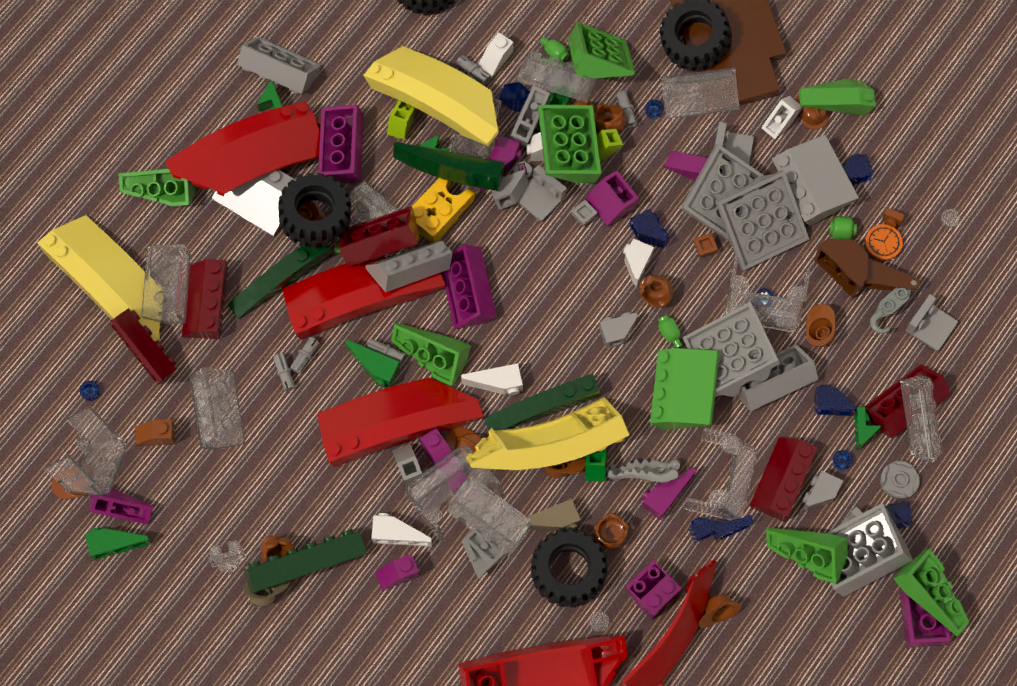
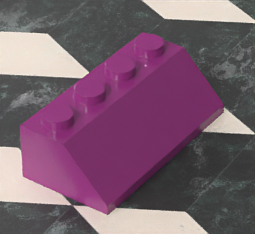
[318,104,364,183]
[442,244,497,329]

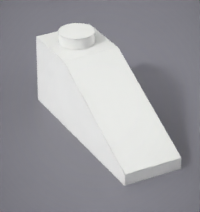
[461,364,523,396]
[372,513,432,547]

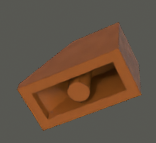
[135,419,175,446]

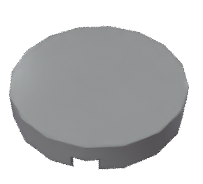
[880,461,920,500]

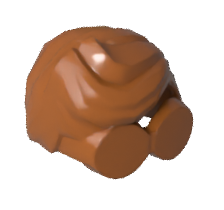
[594,104,626,134]
[639,275,674,308]
[594,513,629,549]
[261,535,294,563]

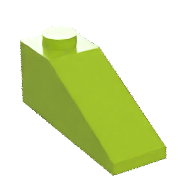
[387,100,417,139]

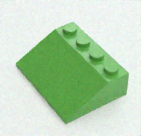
[568,22,635,79]
[538,105,601,183]
[650,348,719,430]

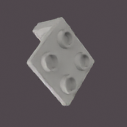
[715,122,754,165]
[517,165,567,222]
[905,294,958,351]

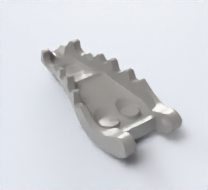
[606,458,681,483]

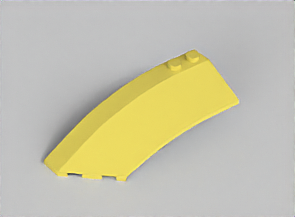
[363,46,499,146]
[37,215,164,342]
[466,397,629,470]

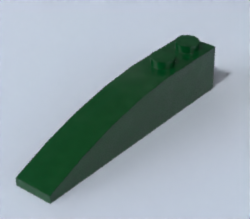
[393,141,504,191]
[228,245,332,319]
[484,373,600,431]

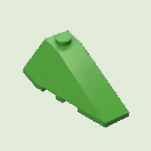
[799,79,876,116]
[119,169,197,206]
[391,323,471,386]
[766,528,848,584]
[893,549,969,636]

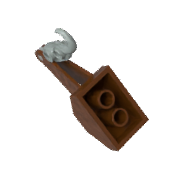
[814,239,921,334]

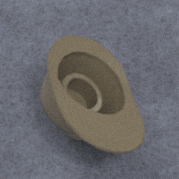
[243,580,290,606]

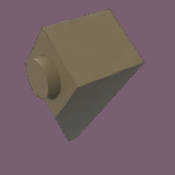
[517,499,581,532]

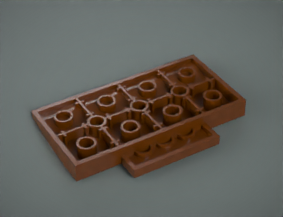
[670,0,786,114]

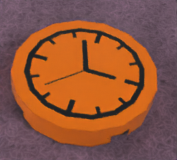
[864,224,903,261]

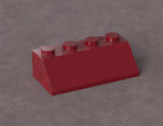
[339,206,419,267]
[182,259,228,339]
[109,308,177,384]
[864,364,951,438]
[749,437,818,522]

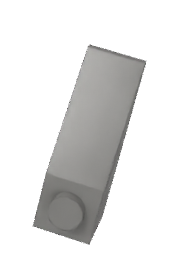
[509,85,550,147]

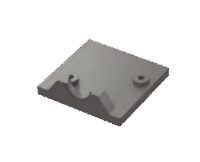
[680,144,764,242]
[715,170,809,271]
[682,302,781,397]

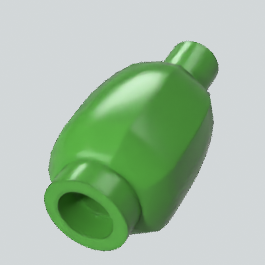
[539,37,570,63]
[658,314,683,348]

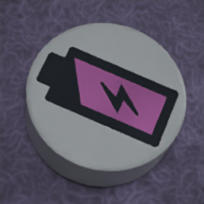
[513,162,532,179]

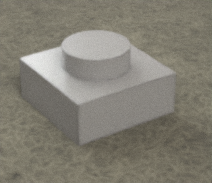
[571,200,598,227]

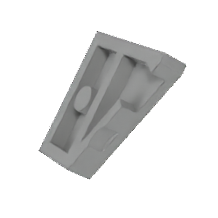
[462,527,505,579]

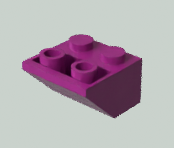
[585,170,639,227]
[625,560,682,620]

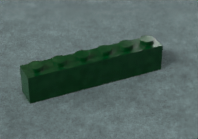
[244,529,367,593]

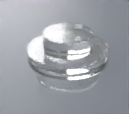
[941,209,960,228]
[589,612,609,632]

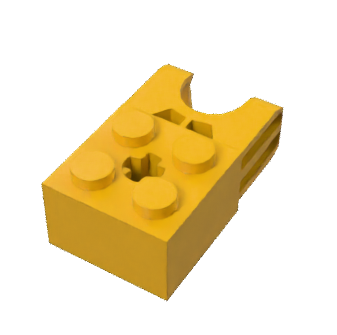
[412,178,475,242]

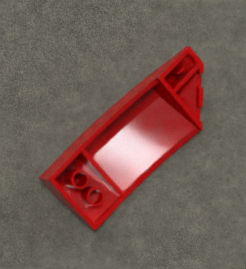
[165,101,320,196]
[282,253,446,340]
[317,378,484,467]
[620,559,717,686]
[458,635,628,686]

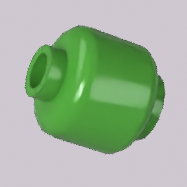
[829,216,857,240]

